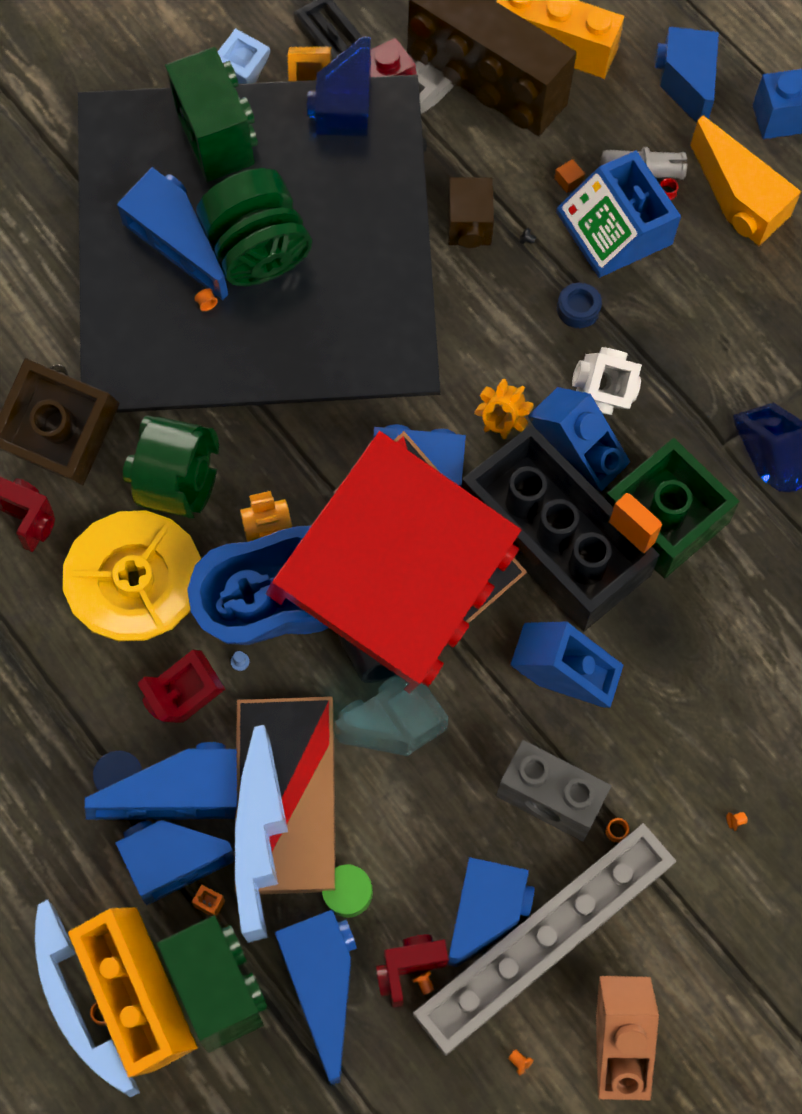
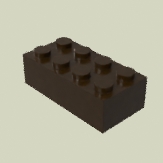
[407,0,577,136]

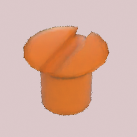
[726,812,748,831]

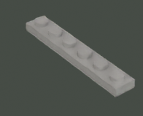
[413,823,676,1056]

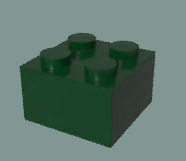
[165,47,258,182]
[605,437,740,579]
[157,915,268,1053]

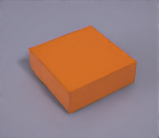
[609,493,662,553]

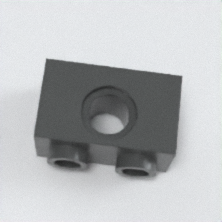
[496,740,612,842]

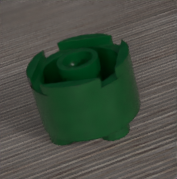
[123,416,219,518]

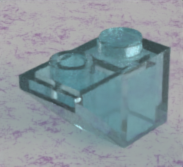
[335,675,449,756]

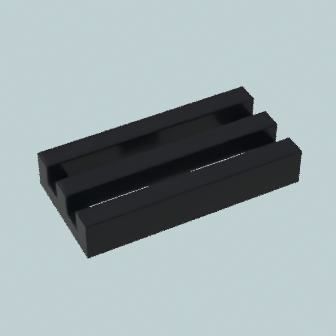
[294,0,372,77]

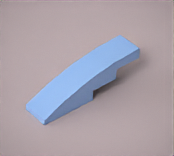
[235,725,288,942]

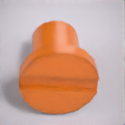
[412,970,435,995]
[508,1049,533,1075]

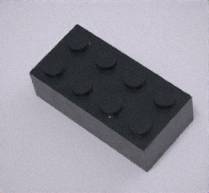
[461,424,660,632]

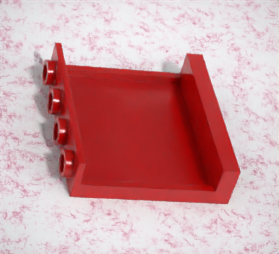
[265,430,522,694]

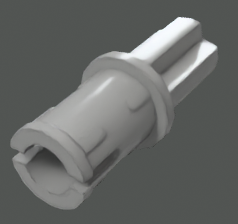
[600,147,687,180]

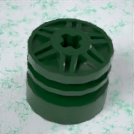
[196,168,312,286]

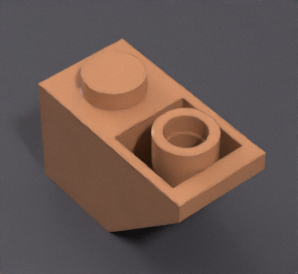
[596,976,659,1100]

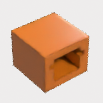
[554,159,585,193]
[192,884,225,917]

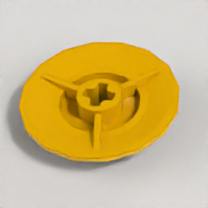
[63,510,201,642]

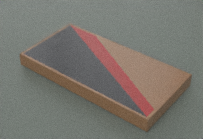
[235,697,336,895]

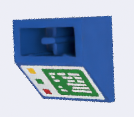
[556,150,681,278]

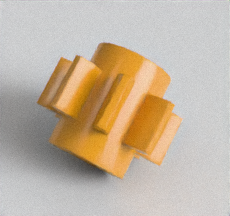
[474,379,534,439]
[240,491,292,542]

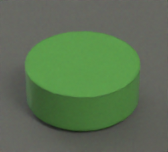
[322,865,373,918]

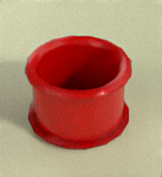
[660,178,679,200]

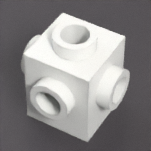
[572,347,642,415]

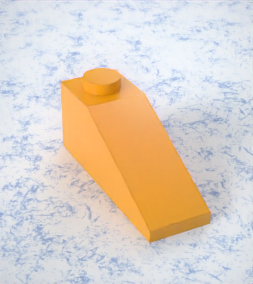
[691,115,801,246]

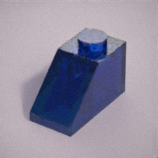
[307,37,371,136]
[733,402,802,492]

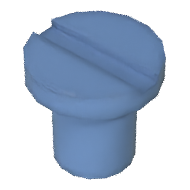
[231,651,249,671]

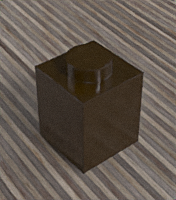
[448,177,494,248]

